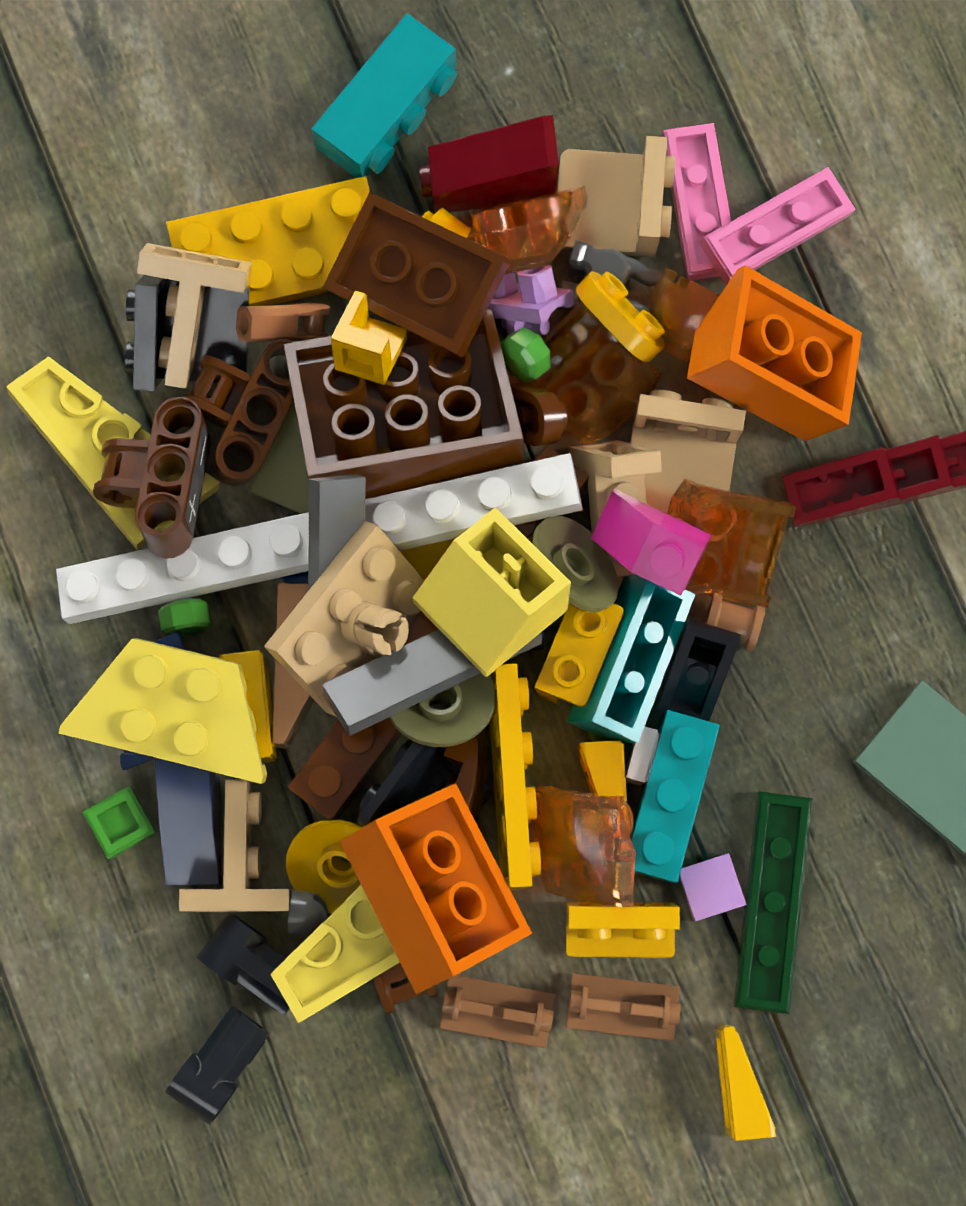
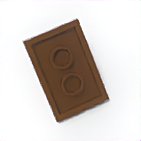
[322,192,511,358]

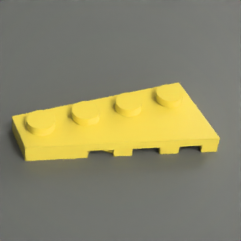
[6,356,220,550]
[270,885,400,1023]

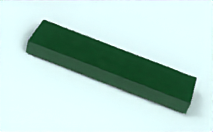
[733,791,813,1014]

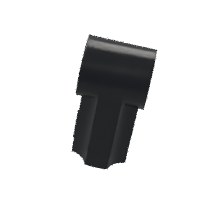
[197,912,290,1016]
[165,1006,270,1125]

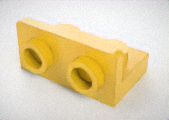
[534,603,624,707]
[566,901,680,958]

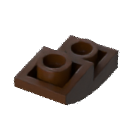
[442,728,488,823]

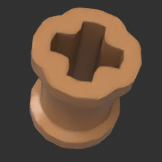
[704,593,765,653]

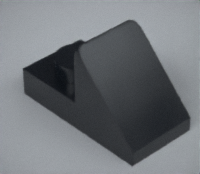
[656,619,741,721]

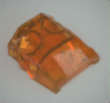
[467,186,588,275]
[527,297,662,445]
[667,479,796,607]
[531,785,636,907]

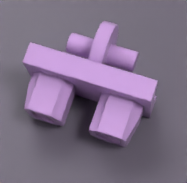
[488,261,575,336]

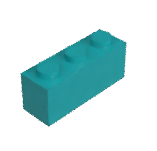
[311,13,458,178]
[567,574,695,743]
[620,710,720,885]

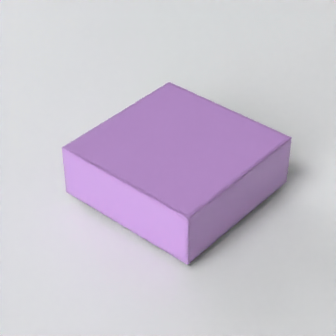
[679,853,747,922]

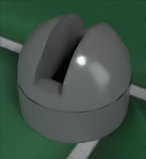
[288,890,328,935]

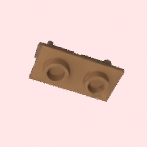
[566,973,681,1041]
[439,975,556,1048]

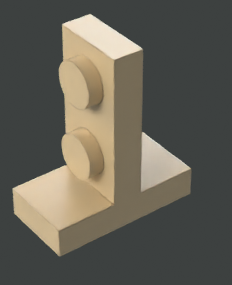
[137,243,252,389]
[569,440,662,577]
[179,779,293,912]

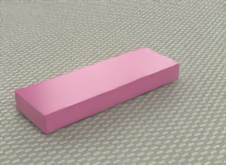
[662,123,731,281]
[699,167,856,285]

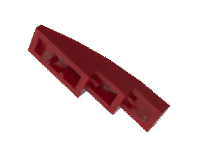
[782,431,966,527]

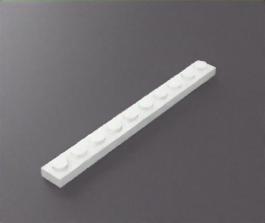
[56,453,583,624]

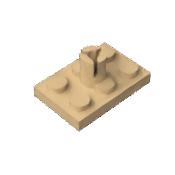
[264,521,425,717]

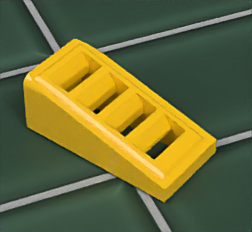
[219,650,278,763]
[577,740,630,852]
[714,1025,776,1141]

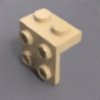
[554,136,675,257]
[630,390,746,525]

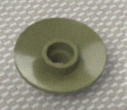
[533,516,619,612]
[389,673,495,747]

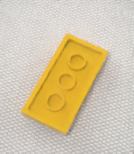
[166,176,370,306]
[489,664,541,890]

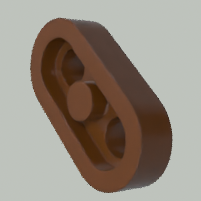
[510,382,568,446]

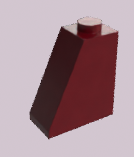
[419,115,559,214]

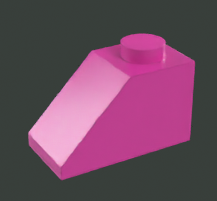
[591,489,711,596]

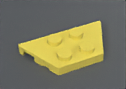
[59,638,267,784]

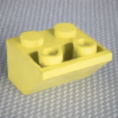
[412,507,571,677]

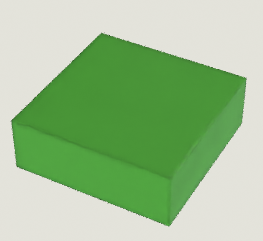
[82,786,157,860]

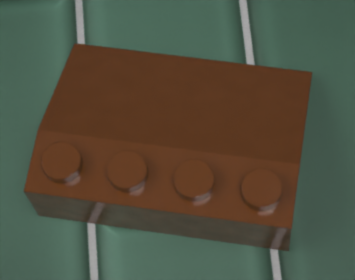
[284,309,523,499]

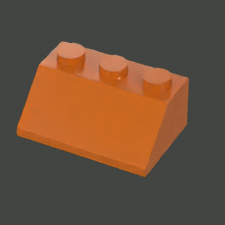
[687,265,862,441]
[340,783,532,994]

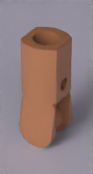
[236,303,330,342]

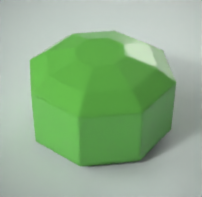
[500,327,551,383]
[158,598,213,636]

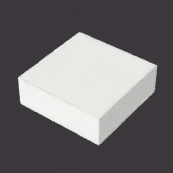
[625,726,660,786]

